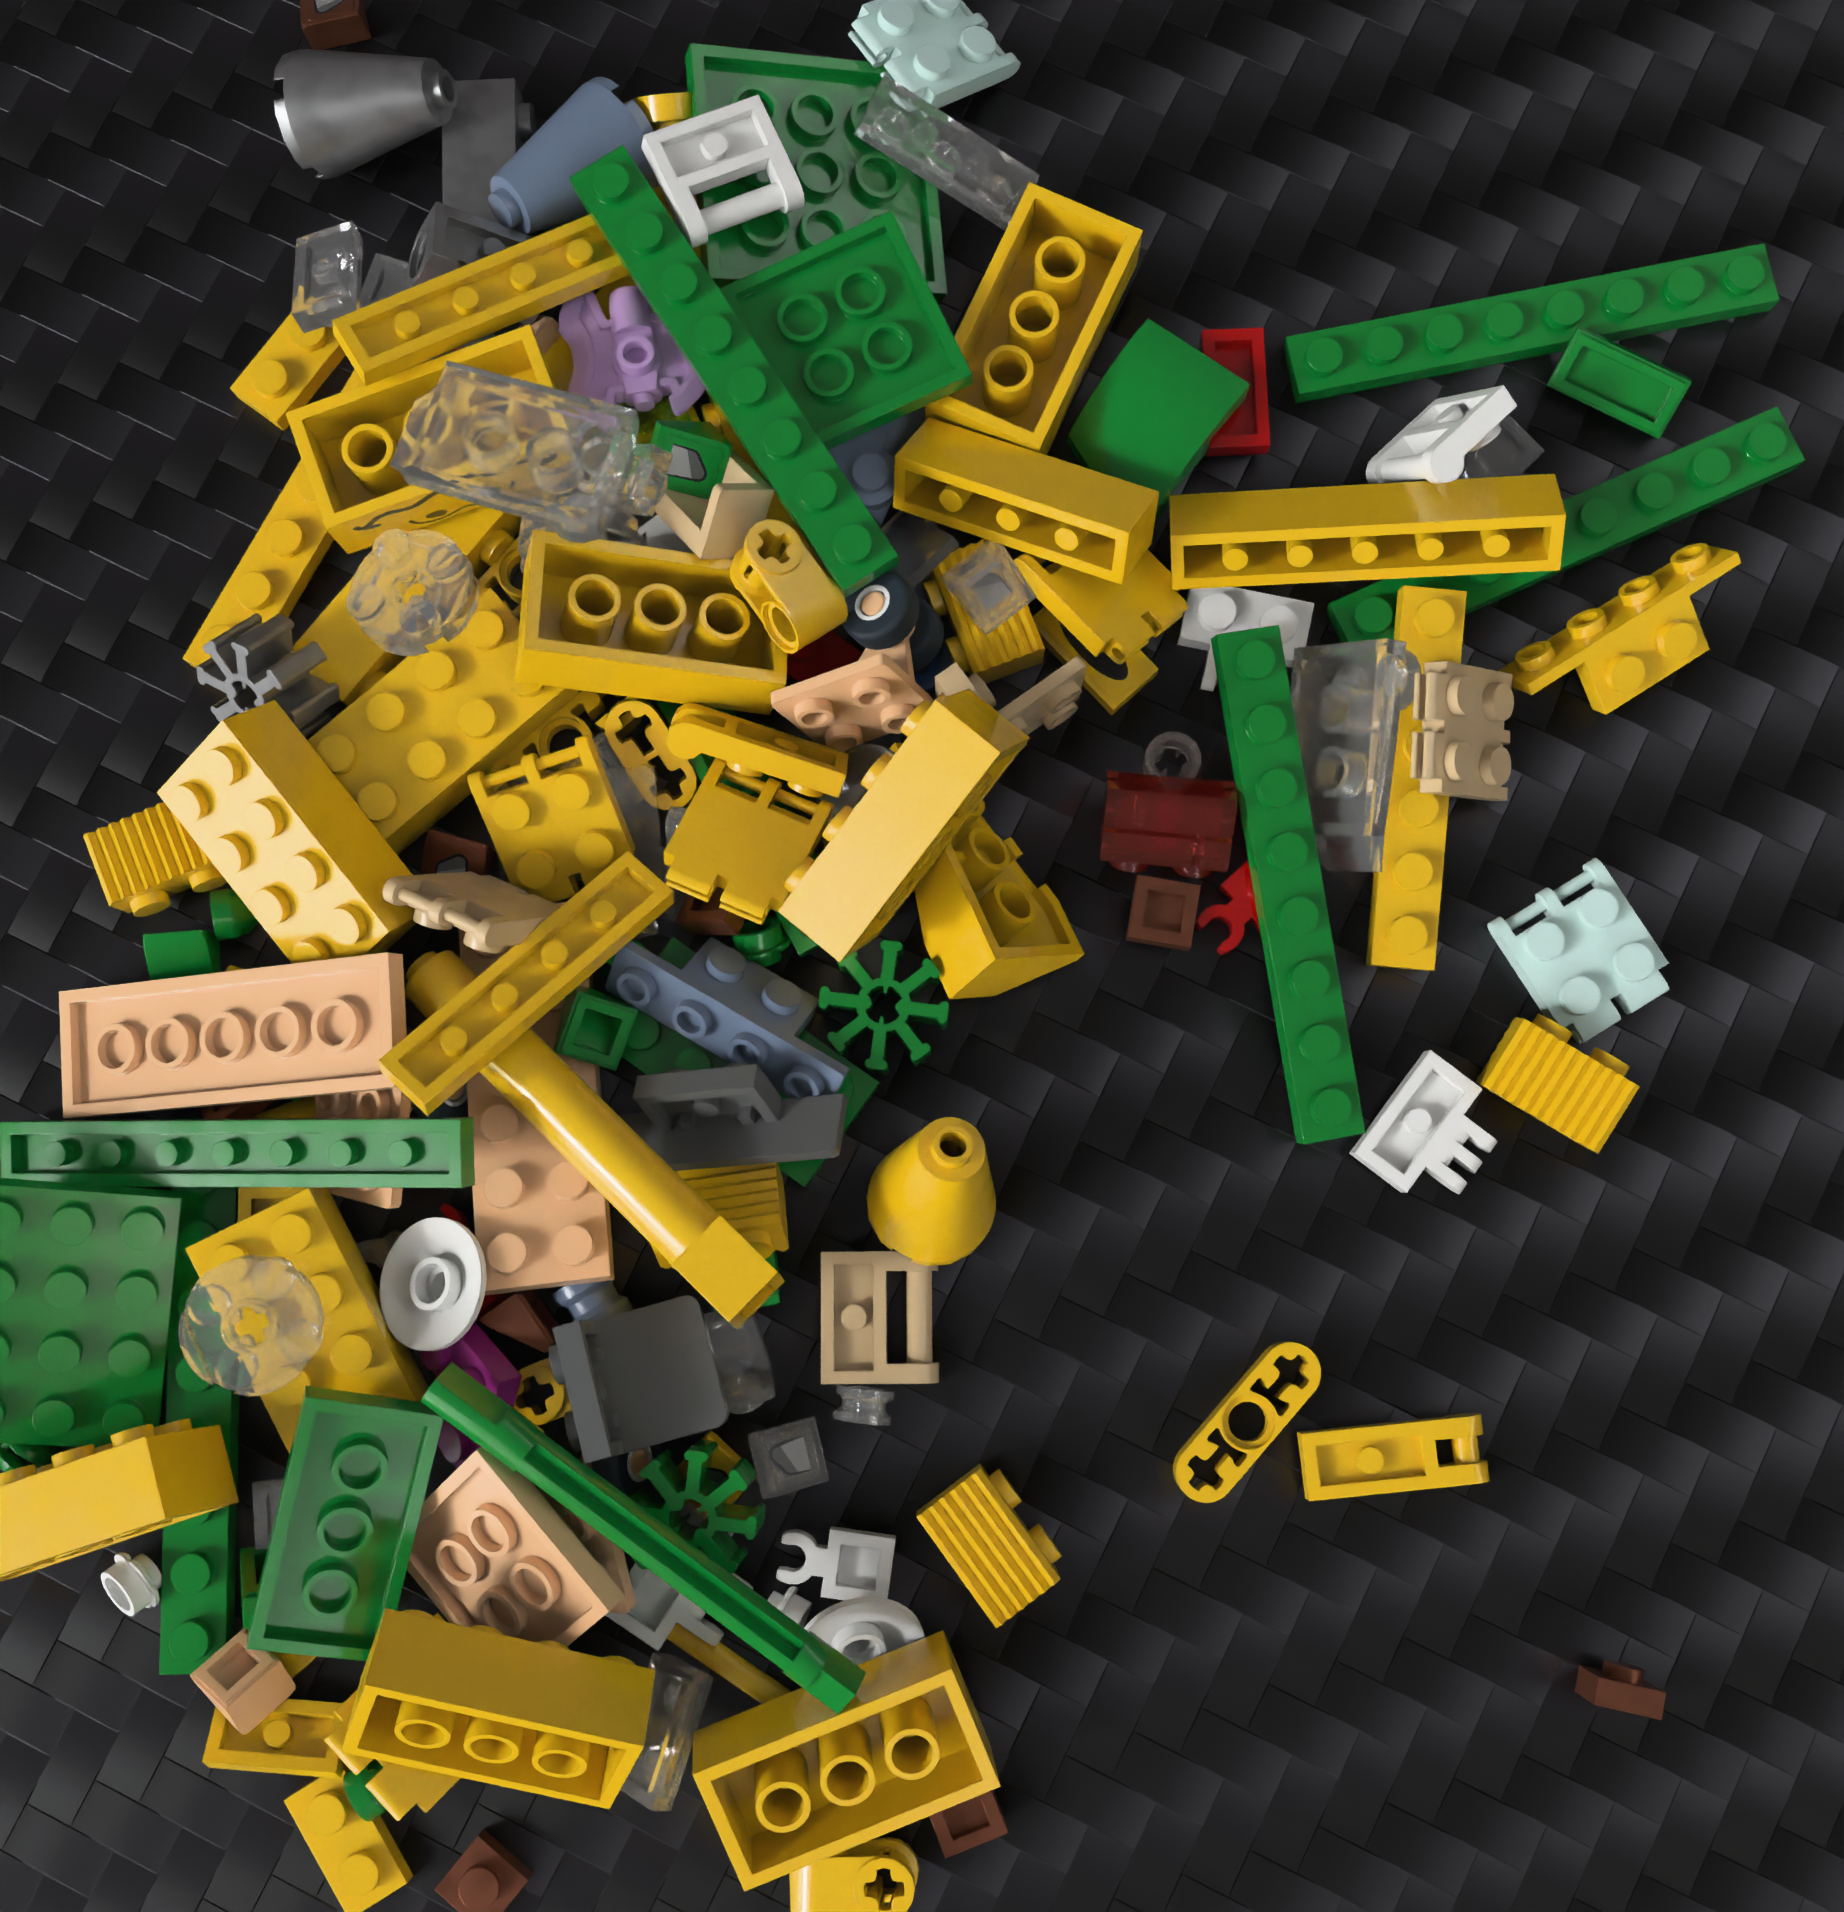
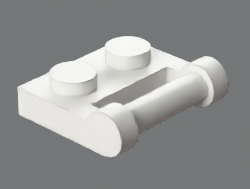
[641,95,805,248]
[1366,385,1517,484]

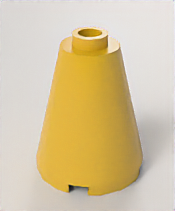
[866,1117,996,1266]

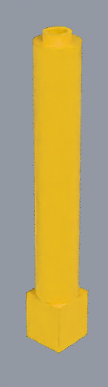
[405,950,785,1330]

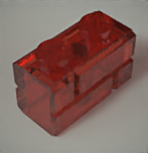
[1099,770,1237,878]

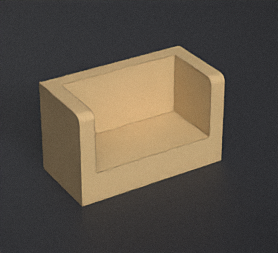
[637,449,774,559]

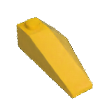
[888,743,1084,999]

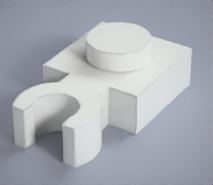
[776,1526,896,1601]

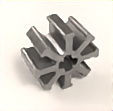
[196,613,339,737]

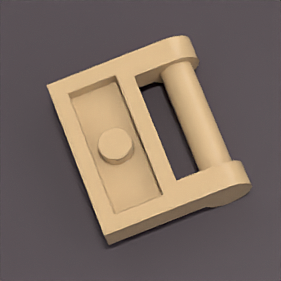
[821,1251,939,1384]

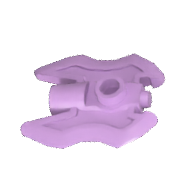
[558,286,705,426]

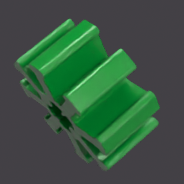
[819,940,949,1075]
[629,1439,766,1588]

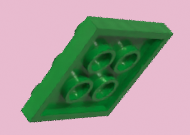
[719,210,972,450]

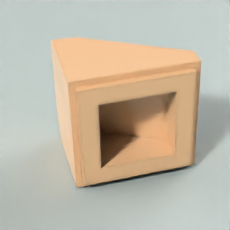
[190,1629,295,1735]

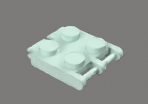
[848,0,1021,113]
[1487,858,1670,1044]

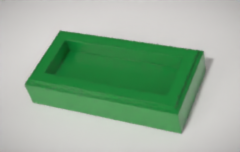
[1547,325,1692,439]

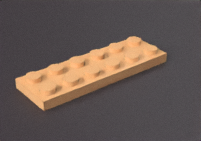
[459,902,615,1295]
[59,952,407,1119]

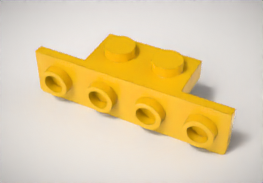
[1499,543,1741,715]

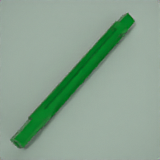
[421,1362,866,1714]

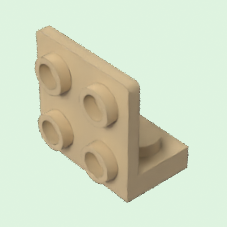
[935,656,1087,750]

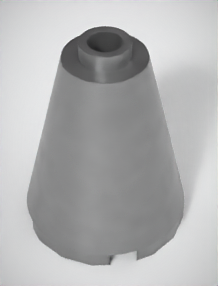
[273,49,458,180]

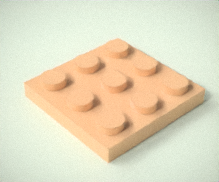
[407,1447,625,1646]

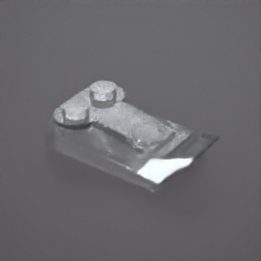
[390,361,640,543]
[1291,638,1421,872]

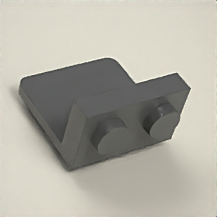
[549,1295,729,1464]

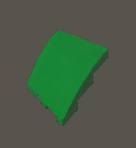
[1067,318,1250,522]

